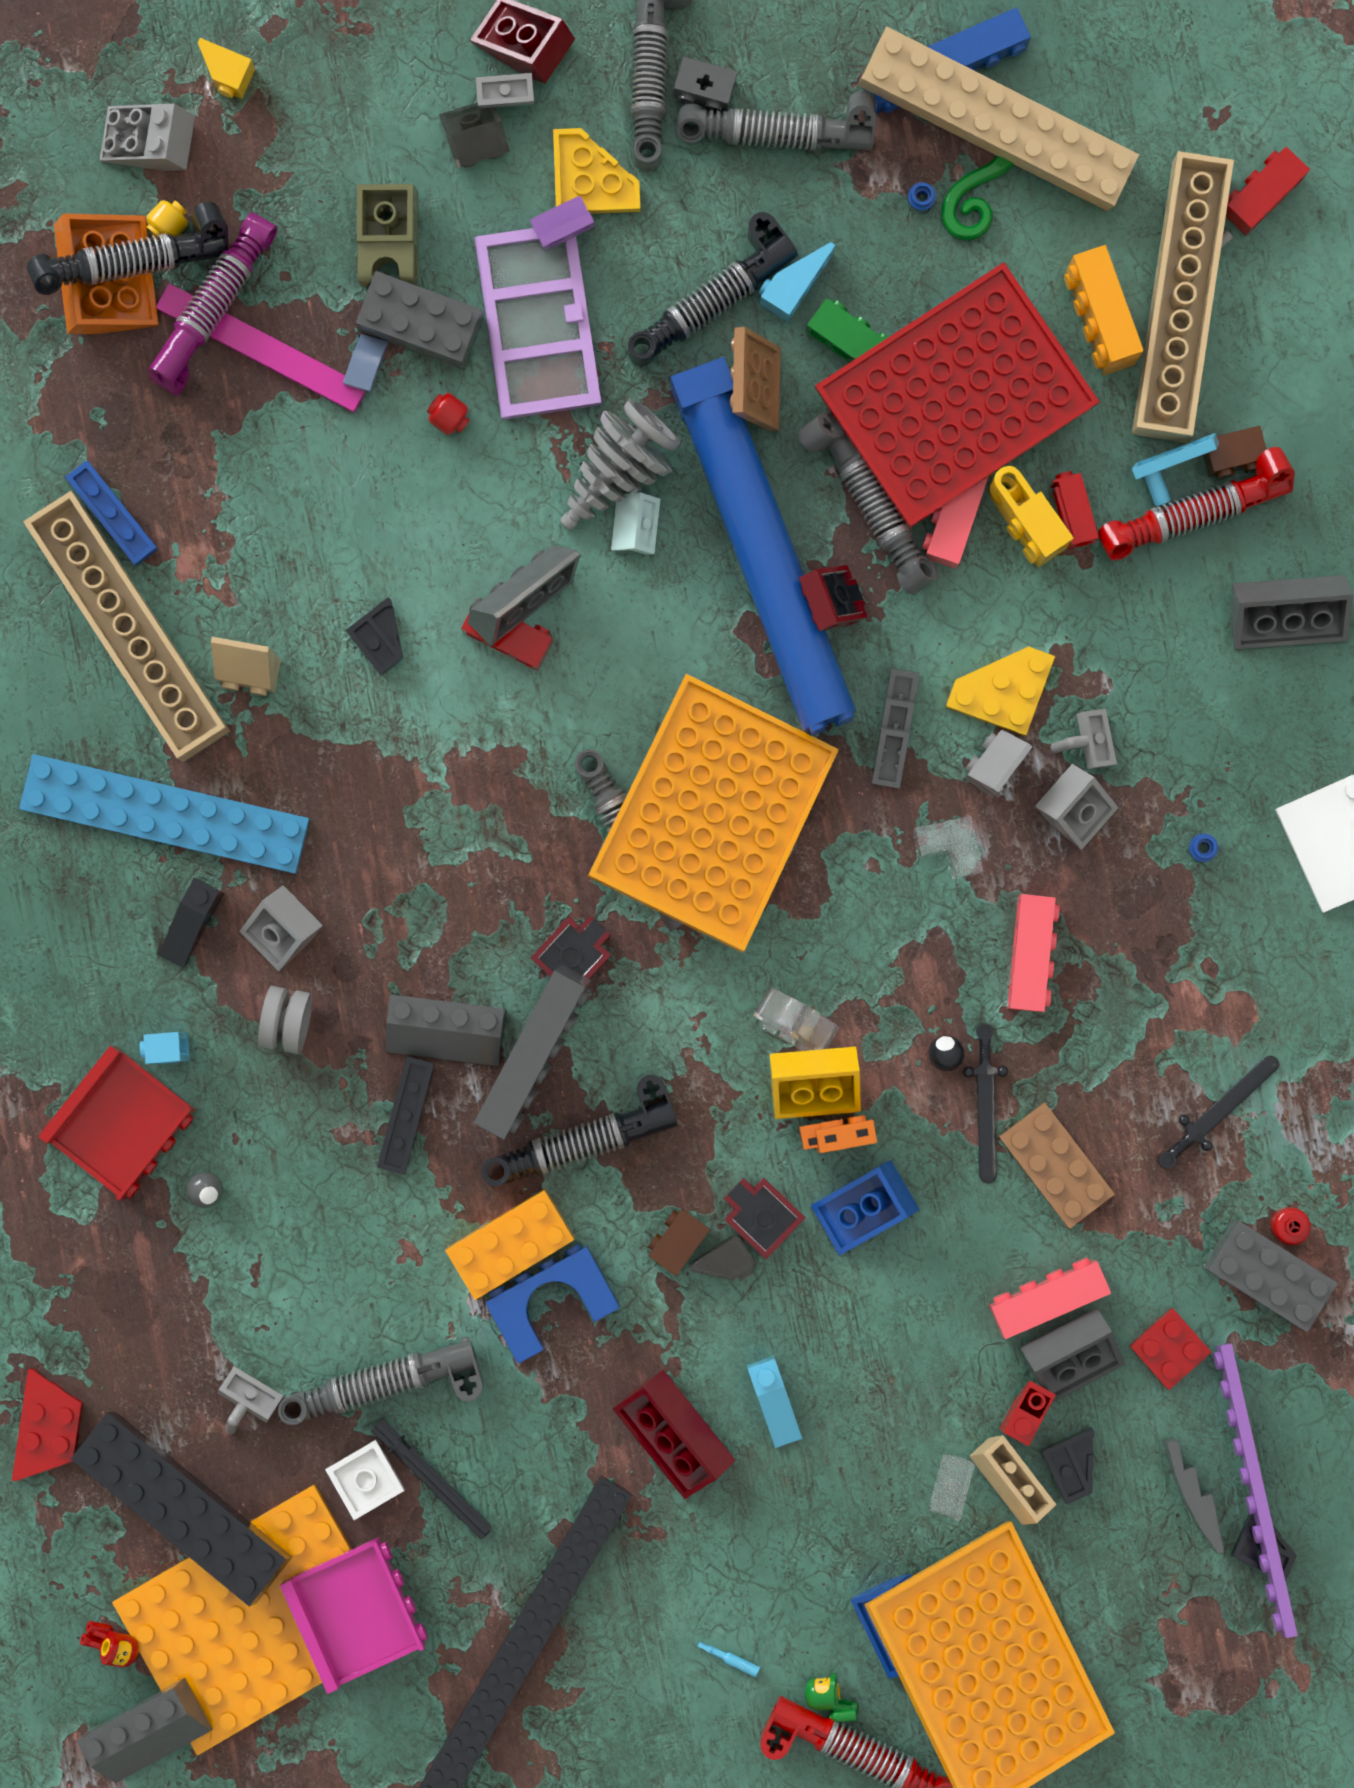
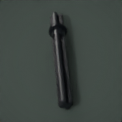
[371,1419,492,1539]

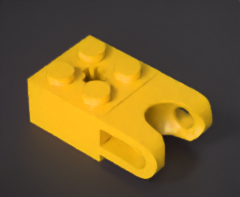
[988,466,1074,568]

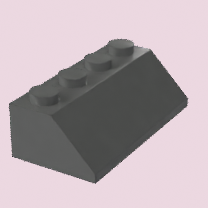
[468,545,580,646]
[1230,575,1353,649]
[385,994,506,1066]
[76,1678,213,1783]

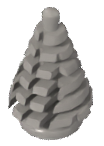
[560,399,681,530]

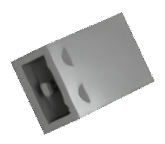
[99,104,195,171]

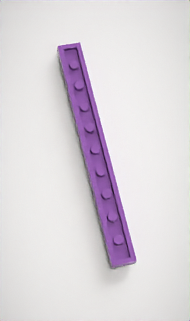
[1213,1343,1298,1638]

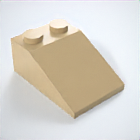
[211,637,281,696]

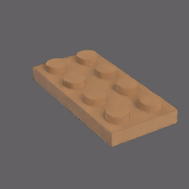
[999,1102,1115,1229]

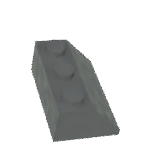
[1021,1308,1125,1403]

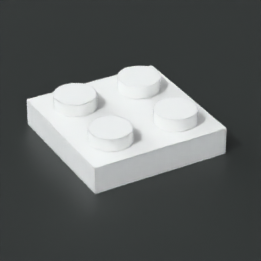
[325,1439,405,1520]

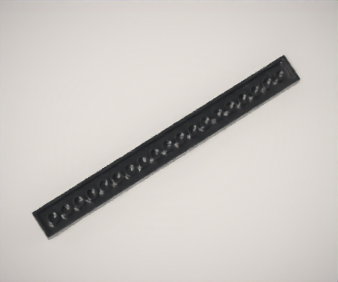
[418,1475,632,1788]

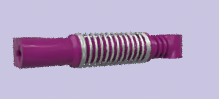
[148,212,278,396]

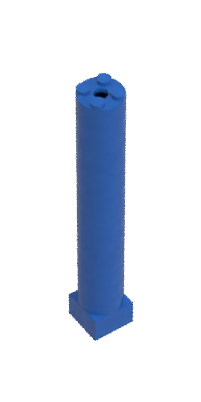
[671,357,856,736]

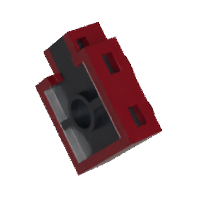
[799,565,868,631]
[530,916,611,979]
[723,1177,806,1259]

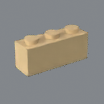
[969,1435,1056,1525]

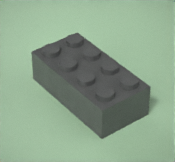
[356,271,484,370]
[1203,1219,1338,1332]

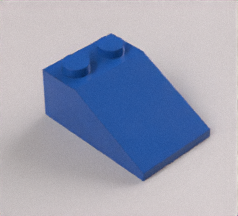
[811,1160,920,1256]

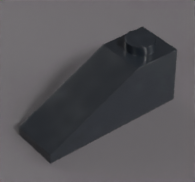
[158,878,225,968]

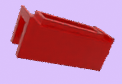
[1050,471,1099,550]

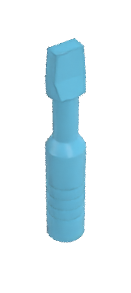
[698,1641,760,1677]

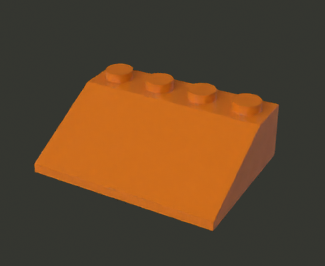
[54,213,159,334]

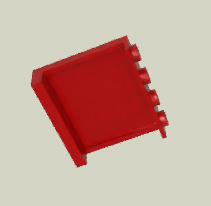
[38,1045,196,1201]

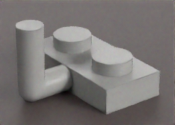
[1051,709,1117,769]
[218,1366,283,1435]

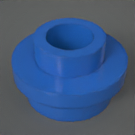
[908,182,936,211]
[1189,834,1218,862]

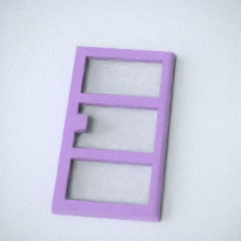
[474,228,602,419]

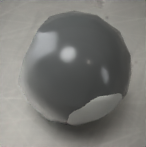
[187,1171,223,1208]

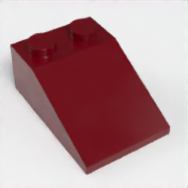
[470,0,575,84]

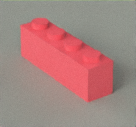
[922,477,988,569]
[1007,894,1060,1012]
[988,1257,1111,1339]

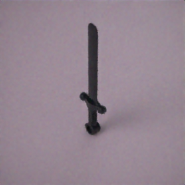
[963,1023,1008,1183]
[1157,1056,1279,1168]

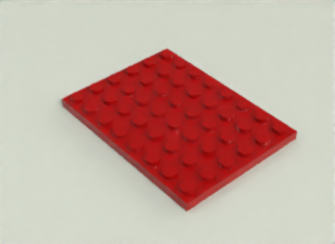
[815,262,1099,529]

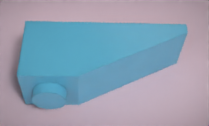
[759,242,835,322]
[747,1356,802,1448]

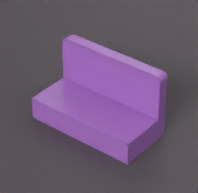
[530,196,595,251]

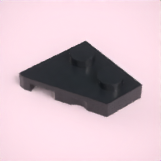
[345,597,404,676]
[1041,1427,1094,1505]
[1230,1514,1297,1582]

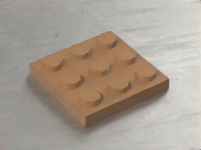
[730,327,781,432]

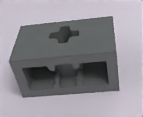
[674,56,737,113]

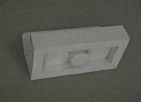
[475,73,534,109]

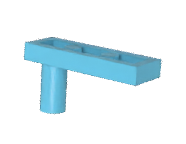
[1132,433,1219,506]

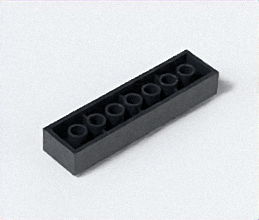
[71,1412,292,1607]

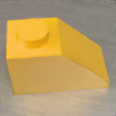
[198,38,255,99]

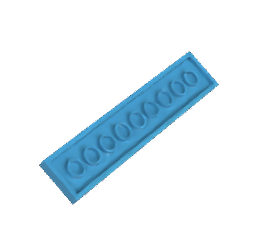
[19,754,310,874]

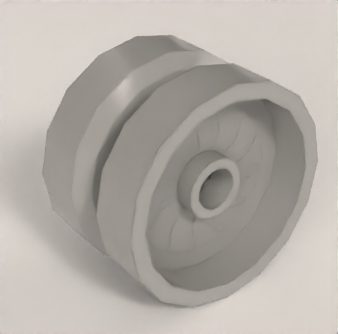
[258,986,313,1054]

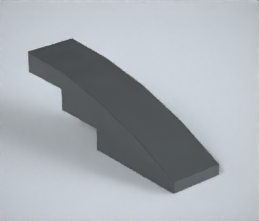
[872,667,919,788]
[1163,1438,1224,1554]

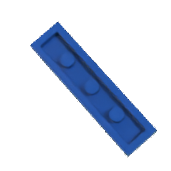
[65,460,158,567]

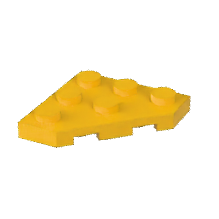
[553,128,640,214]
[945,646,1055,737]

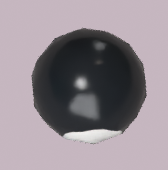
[928,1035,965,1071]

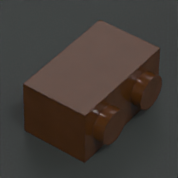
[1203,426,1267,479]
[647,1208,710,1276]

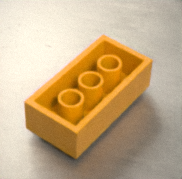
[1064,245,1144,376]
[445,1188,575,1300]

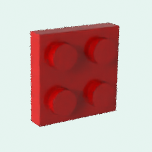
[1129,1308,1211,1390]

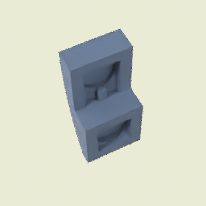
[343,334,389,393]

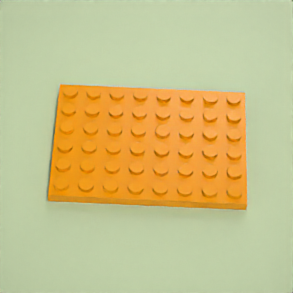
[587,674,839,953]
[112,1484,352,1756]
[864,1521,1115,1788]

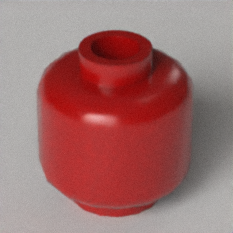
[426,393,470,435]
[1270,1207,1311,1245]

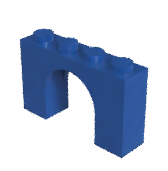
[485,1244,620,1364]

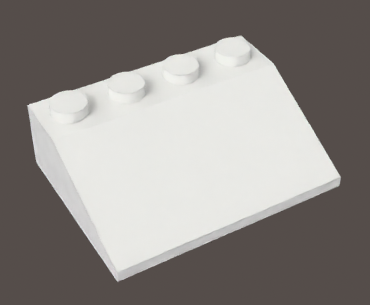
[1275,775,1354,913]

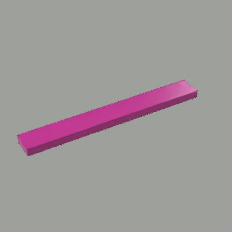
[156,283,366,414]

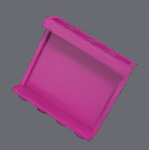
[280,1537,428,1694]

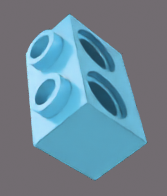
[140,1032,190,1064]

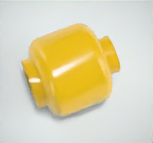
[146,200,188,239]

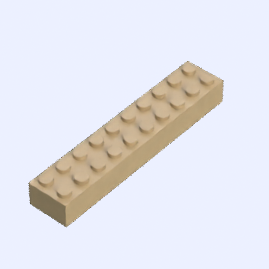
[858,26,1139,212]
[1131,151,1234,443]
[23,491,231,762]

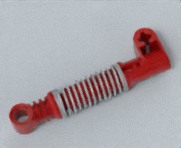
[1098,447,1295,560]
[760,1695,953,1788]

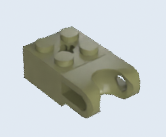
[357,184,419,287]

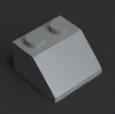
[965,730,1032,798]
[1035,764,1119,850]
[239,886,323,972]

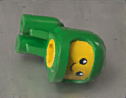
[804,1673,859,1723]

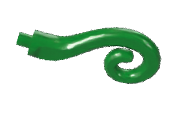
[941,156,1014,241]

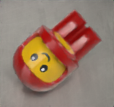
[80,1621,139,1668]

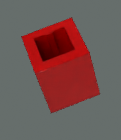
[999,1380,1056,1446]

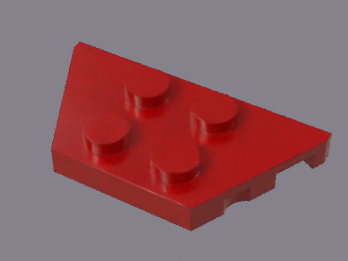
[12,1368,84,1481]

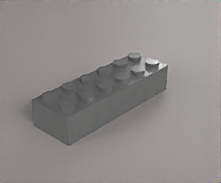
[474,964,592,1139]

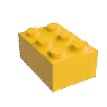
[770,1047,861,1119]

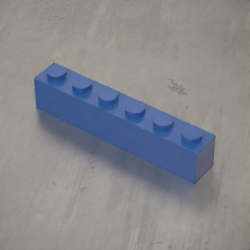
[864,7,1031,114]

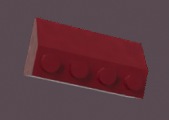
[613,1370,736,1499]

